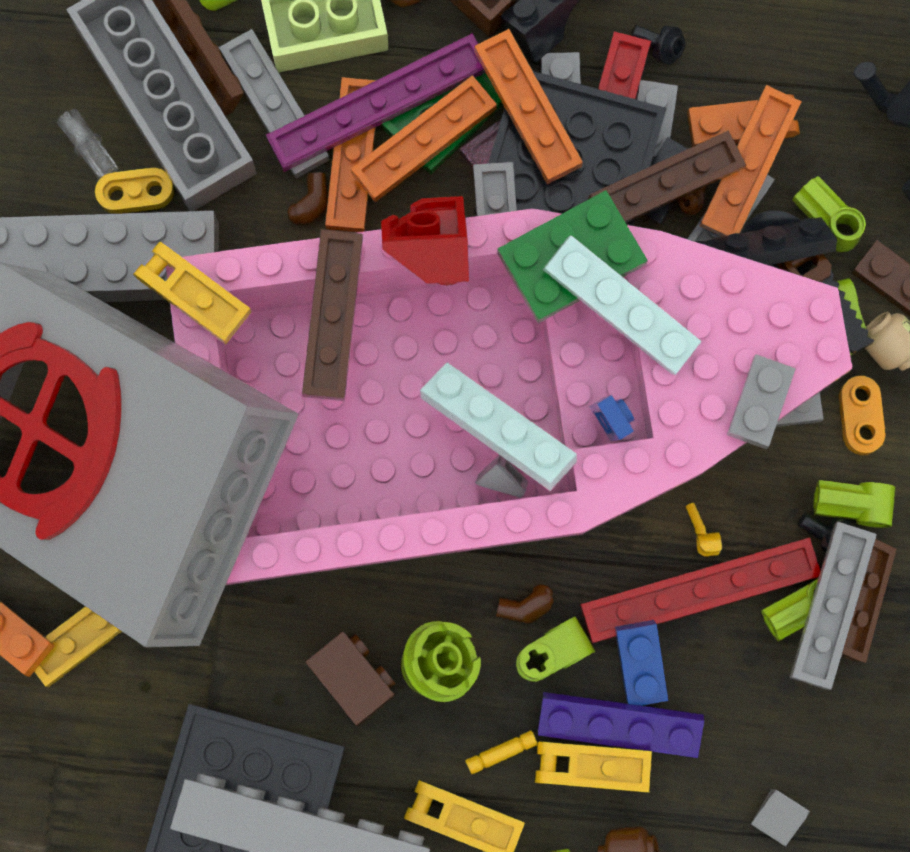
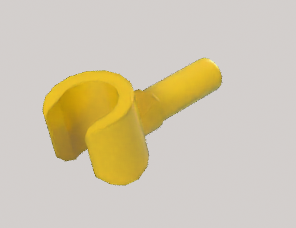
[686,503,722,556]

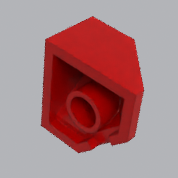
[381,196,469,286]

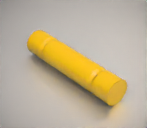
[465,730,538,775]

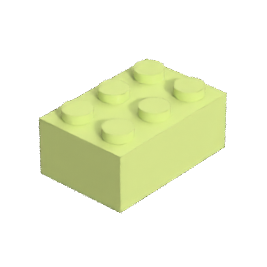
[261,0,389,73]

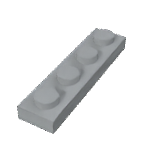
[219,29,329,179]
[789,522,877,690]

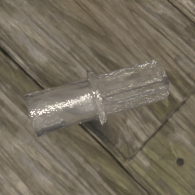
[57,109,118,179]

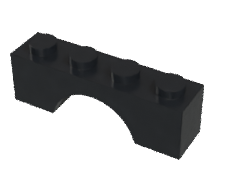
[500,0,580,63]

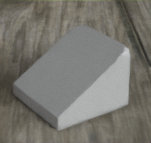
[475,455,528,498]
[750,789,810,846]

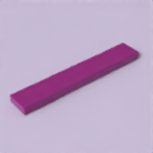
[266,33,486,172]

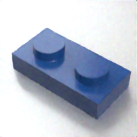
[589,395,635,441]
[615,620,668,706]

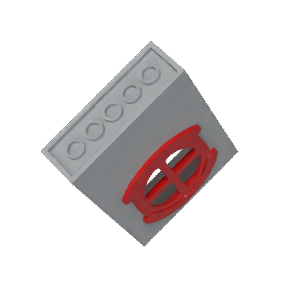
[0,262,299,647]

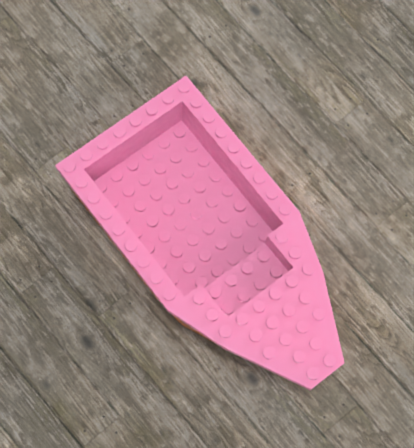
[166,209,852,585]

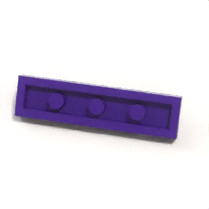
[538,692,704,758]

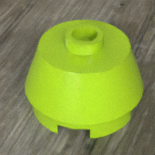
[401,621,481,702]

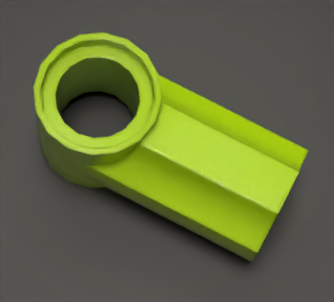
[792,176,866,252]
[813,480,895,528]
[761,579,818,641]

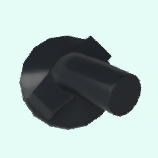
[631,25,685,65]
[797,512,851,552]

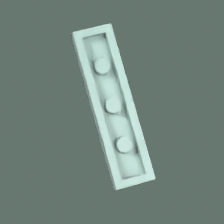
[542,236,702,375]
[420,363,577,491]

